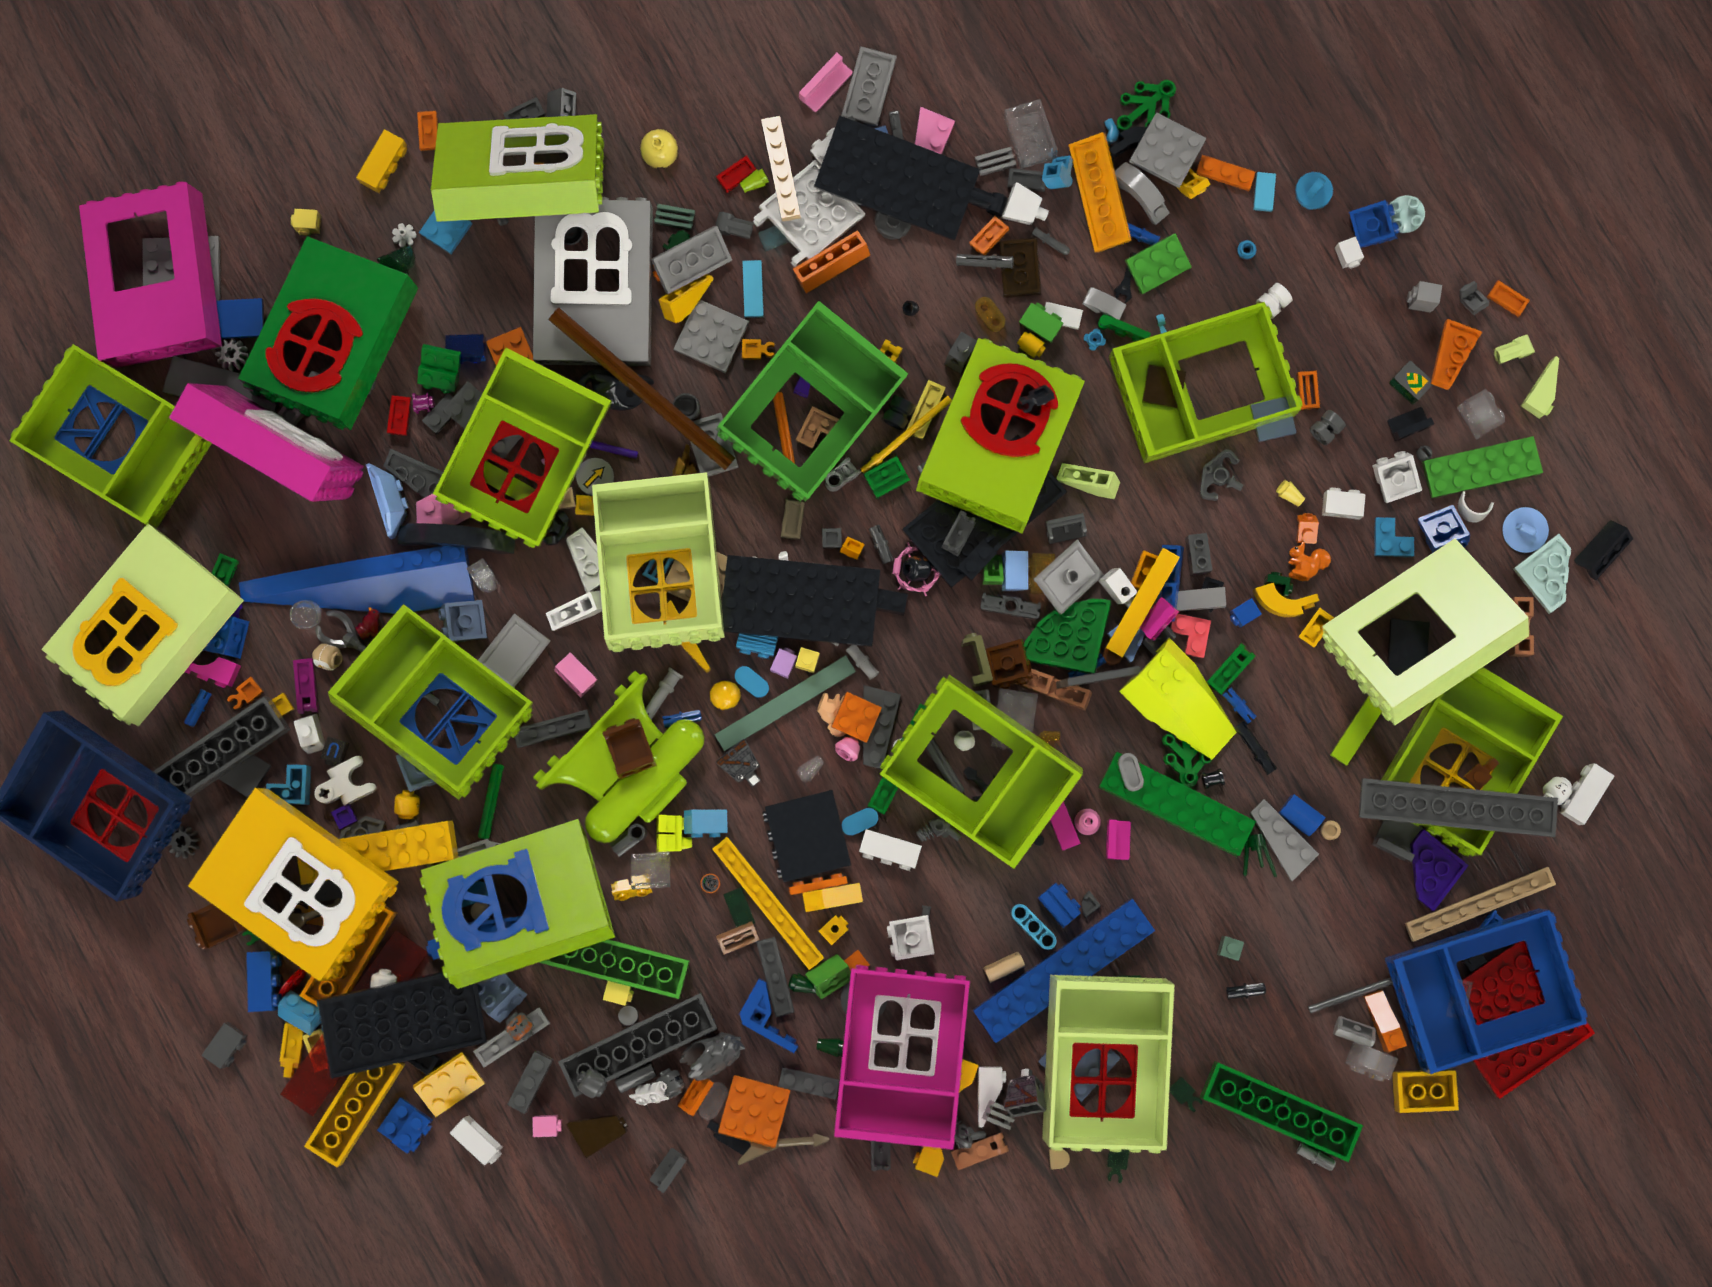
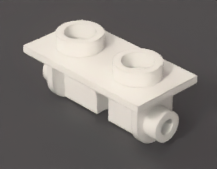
[629,1081,669,1105]

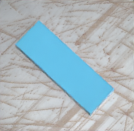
[743,260,764,318]

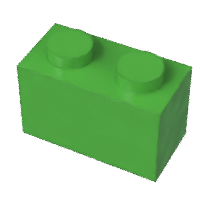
[1019,303,1063,344]

